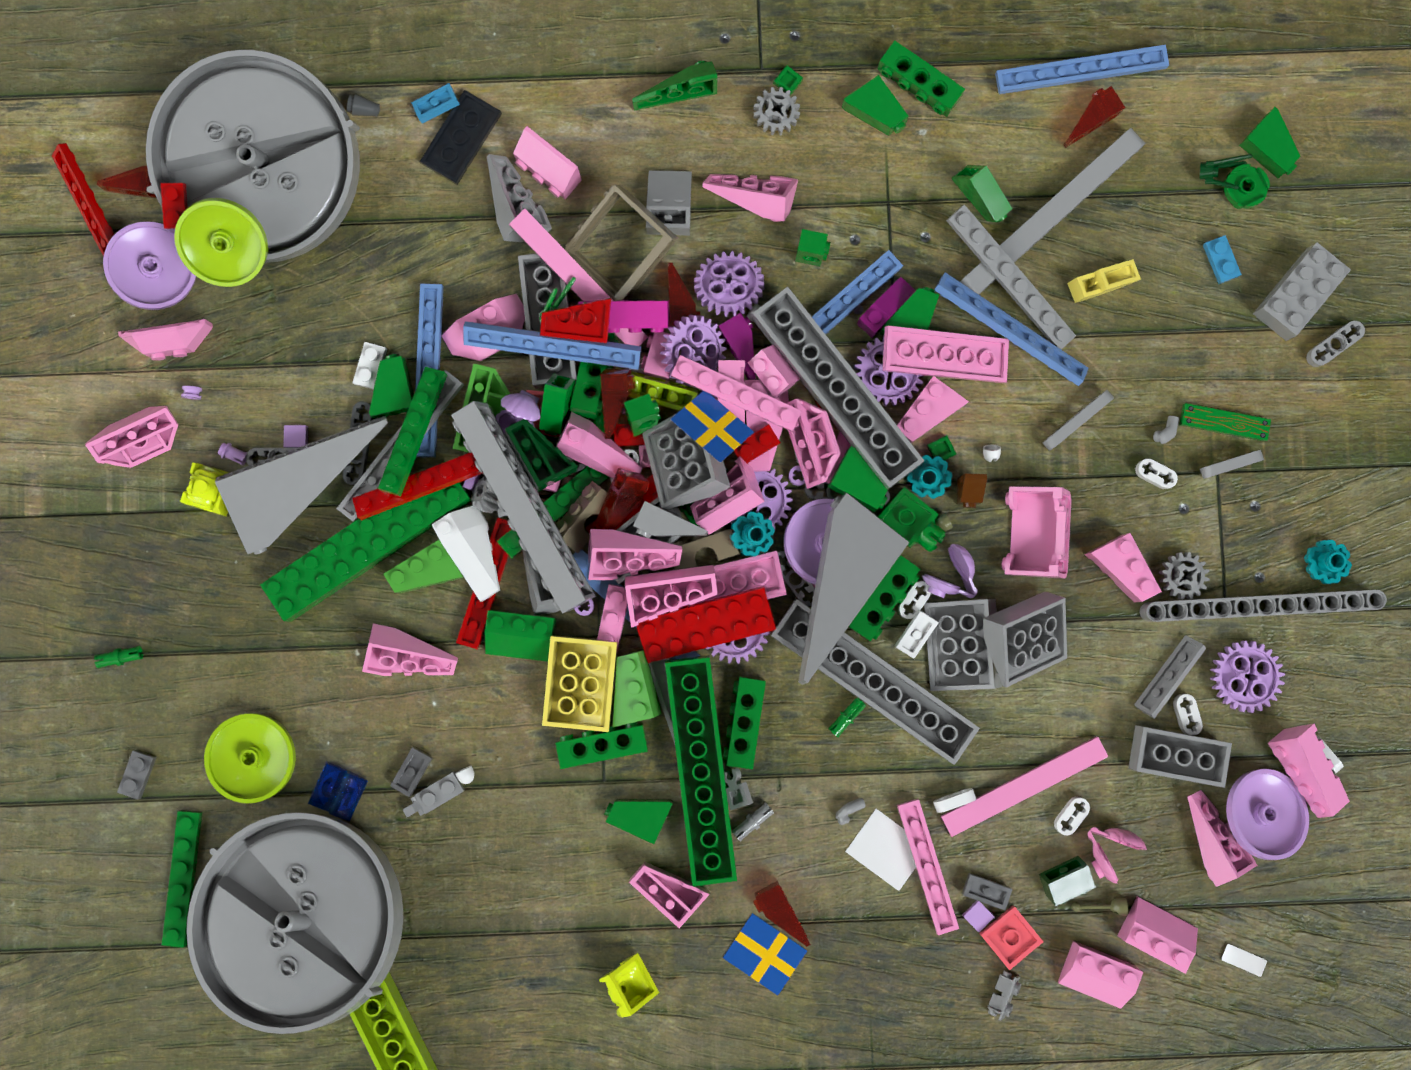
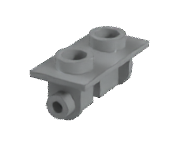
[987,970,1021,1021]

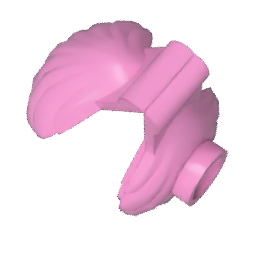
[1088,827,1147,884]

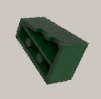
[505,419,578,492]

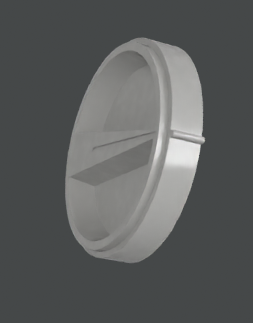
[146,50,360,263]
[187,813,403,1034]

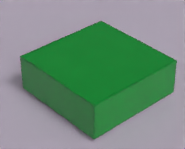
[773,65,803,96]
[926,435,957,460]

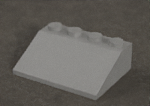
[642,413,730,510]
[983,592,1067,687]
[924,599,1002,691]

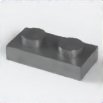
[390,747,433,797]
[117,750,157,800]
[962,873,1012,910]

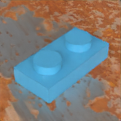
[411,83,460,124]
[1203,235,1242,284]

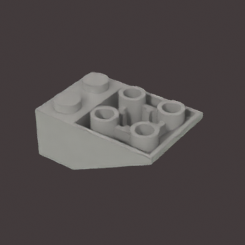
[646,170,692,236]

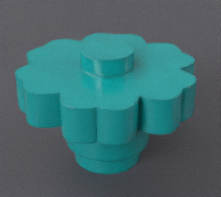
[907,455,953,499]
[729,511,775,557]
[1304,540,1352,584]

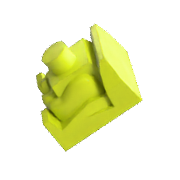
[180,462,230,517]
[599,953,660,1018]

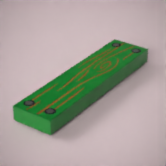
[1180,403,1271,442]

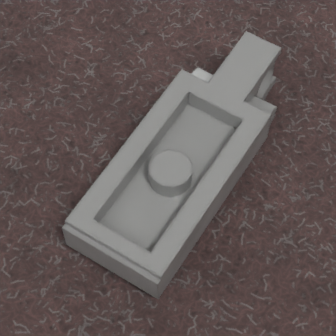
[403,772,465,817]

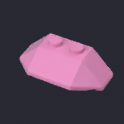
[442,294,525,361]
[118,319,213,360]
[786,398,840,489]
[85,406,178,468]

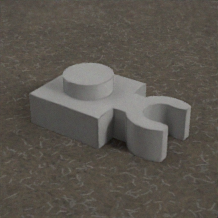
[724,768,753,810]

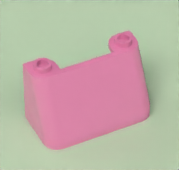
[1002,487,1071,578]

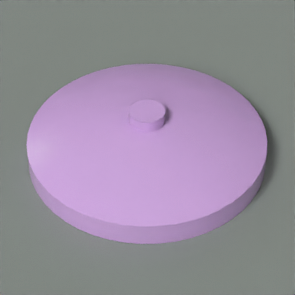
[103,222,196,310]
[784,499,834,585]
[1226,769,1309,860]

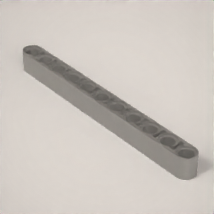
[960,128,1146,295]
[1140,590,1387,622]

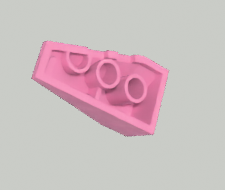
[703,174,798,222]
[745,380,789,472]
[556,412,642,488]
[588,529,682,580]
[362,624,458,676]
[1187,790,1258,887]

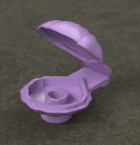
[495,390,541,434]
[922,544,978,598]

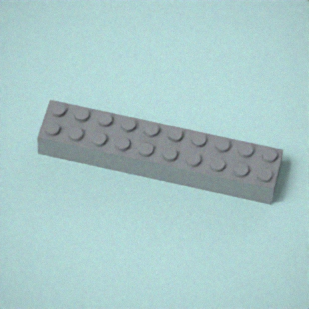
[752,287,924,490]
[451,401,596,614]
[770,599,980,765]

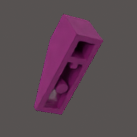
[857,277,916,338]
[718,313,756,380]

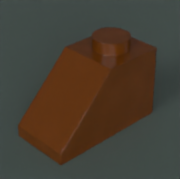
[957,474,987,508]

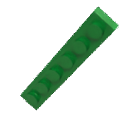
[378,367,448,497]
[497,466,610,559]
[161,810,203,948]

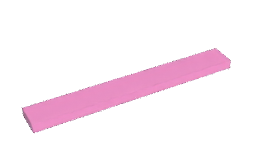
[508,208,648,346]
[941,736,1108,837]

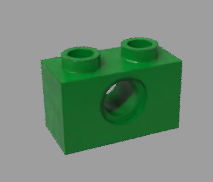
[795,229,831,267]
[624,394,661,436]

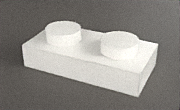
[353,342,387,390]
[895,610,939,659]

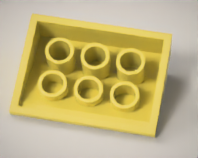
[542,635,617,732]

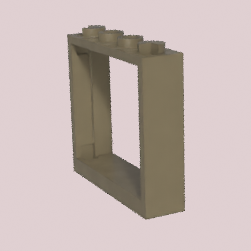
[564,185,679,301]

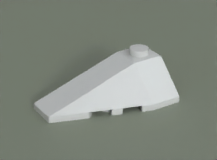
[432,506,500,602]

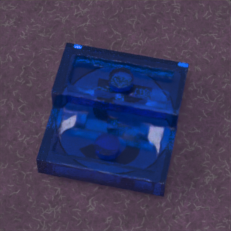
[308,761,368,822]

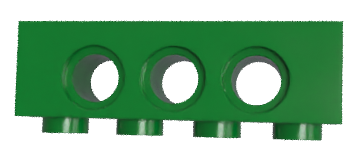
[877,40,965,117]
[570,333,619,420]
[848,555,920,642]
[723,676,766,770]
[555,722,649,769]

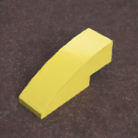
[1067,260,1141,303]

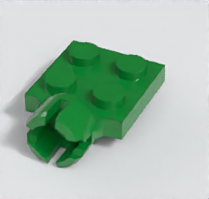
[878,487,945,552]

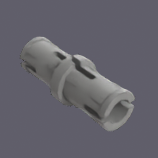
[732,802,774,842]

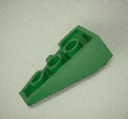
[632,61,718,111]

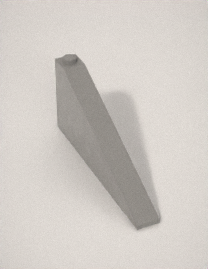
[215,415,388,555]
[798,493,909,685]

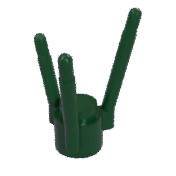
[1199,154,1253,190]

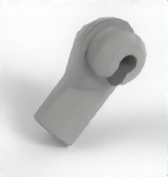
[1153,416,1179,444]
[835,797,865,825]

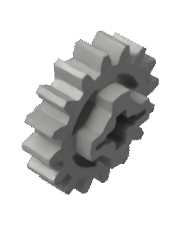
[754,87,800,135]
[1159,552,1210,600]

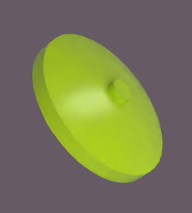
[174,198,268,287]
[204,713,296,803]

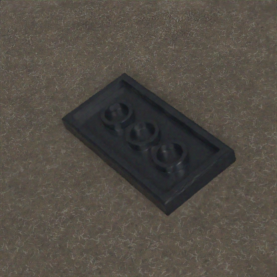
[420,90,502,185]

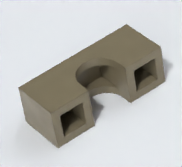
[556,481,618,553]
[674,527,739,570]

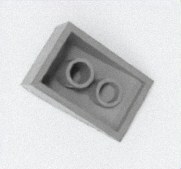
[633,501,708,538]

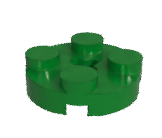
[1223,164,1270,209]

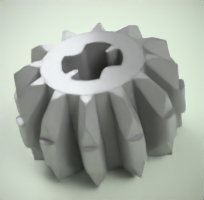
[471,476,499,513]

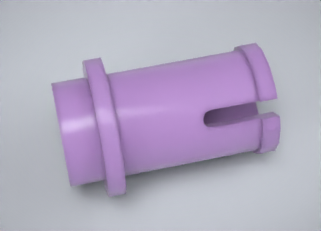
[218,443,247,466]

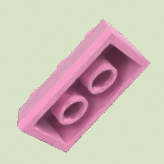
[513,126,582,200]
[1117,896,1198,974]
[1058,941,1143,1009]

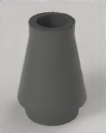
[347,94,380,117]

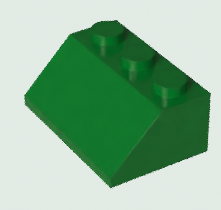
[485,610,557,662]

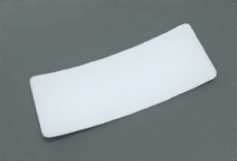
[1222,944,1267,977]

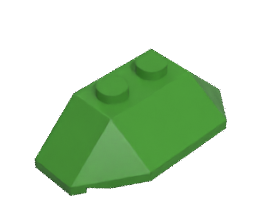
[453,364,510,453]

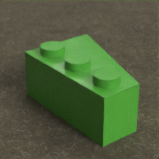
[383,539,464,593]
[613,650,662,727]

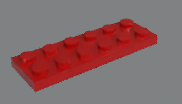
[636,586,776,663]

